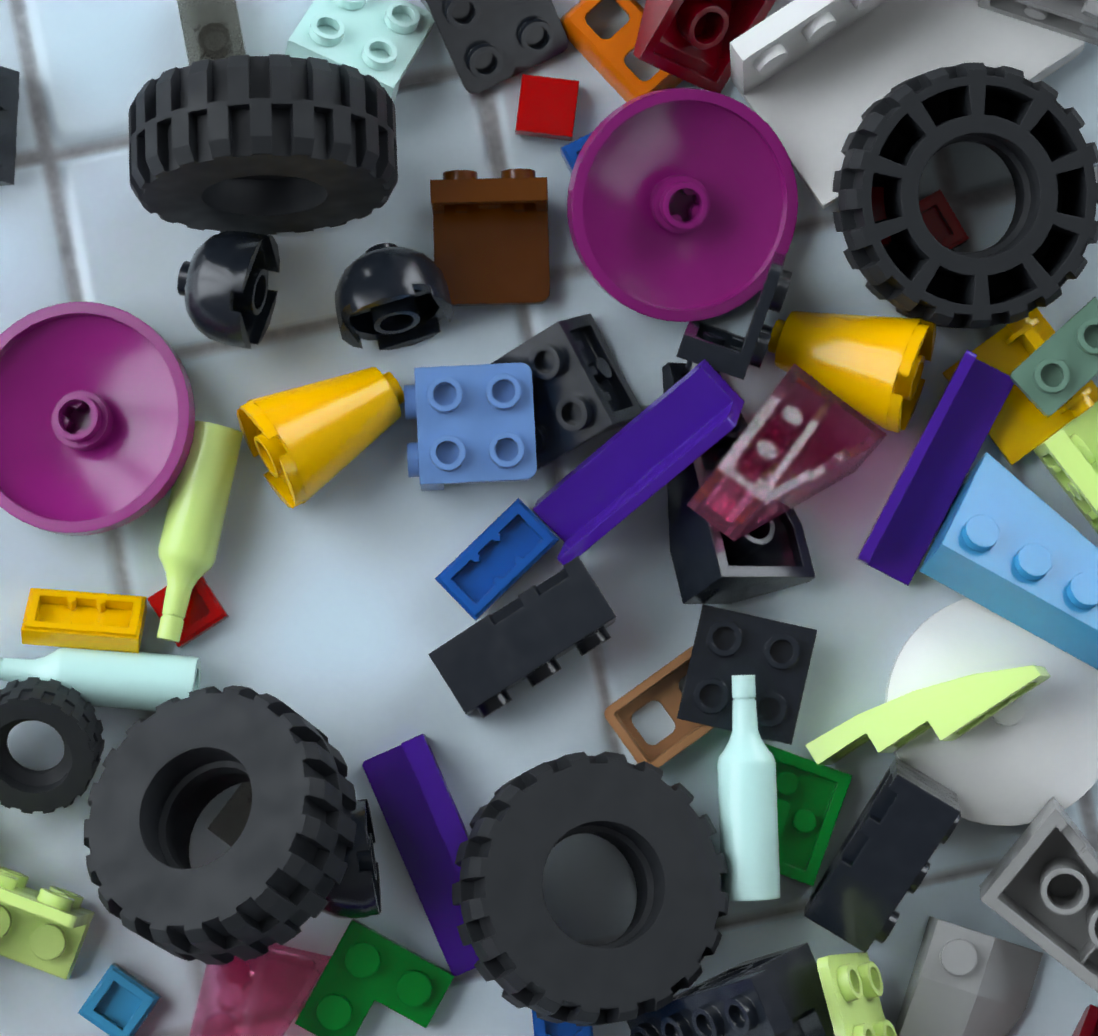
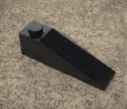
[662,362,815,604]

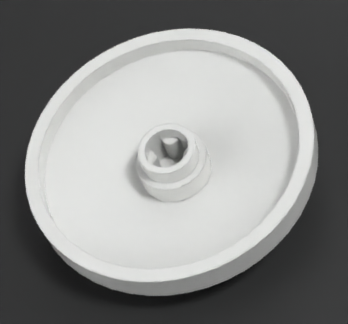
[885,598,1098,826]

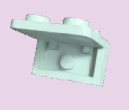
[285,0,434,103]

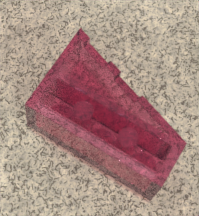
[687,363,887,541]
[189,944,331,1036]

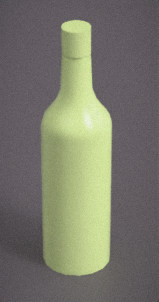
[156,421,243,643]

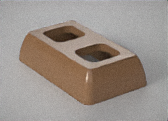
[604,646,715,768]

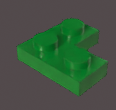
[764,743,852,886]
[295,919,455,1036]

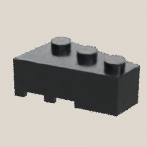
[428,556,617,718]
[804,757,961,953]

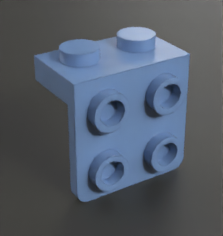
[404,362,537,491]

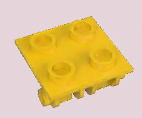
[942,308,1098,466]

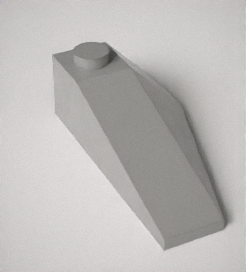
[895,916,1043,1036]

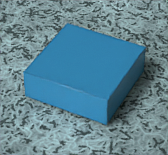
[78,963,162,1036]

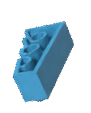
[920,452,1098,670]

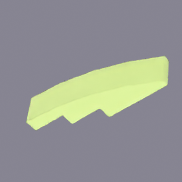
[805,665,1051,765]

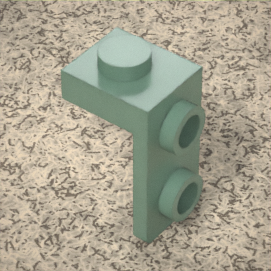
[1010,297,1098,417]

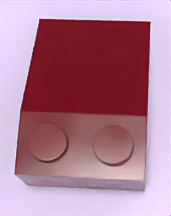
[633,0,776,93]

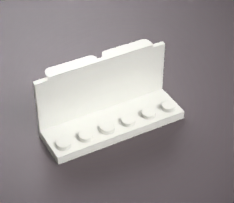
[730,0,1085,209]

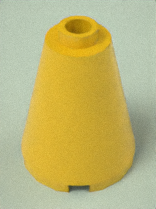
[768,311,936,433]
[237,367,404,508]

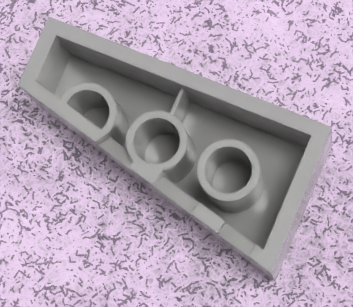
[980,796,1098,993]

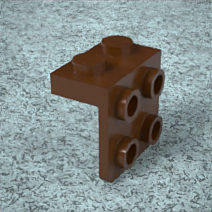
[430,168,550,306]

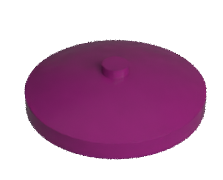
[567,88,798,322]
[0,302,195,536]

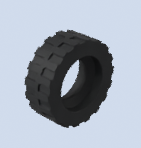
[0,677,105,814]

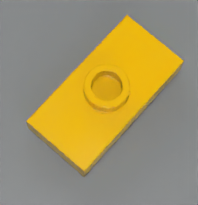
[21,588,147,653]

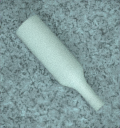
[0,647,201,712]
[717,675,781,901]

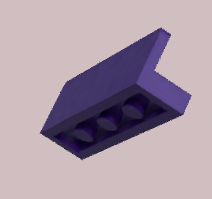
[856,350,1014,586]
[533,359,745,565]
[362,734,479,976]

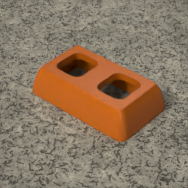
[560,0,684,102]

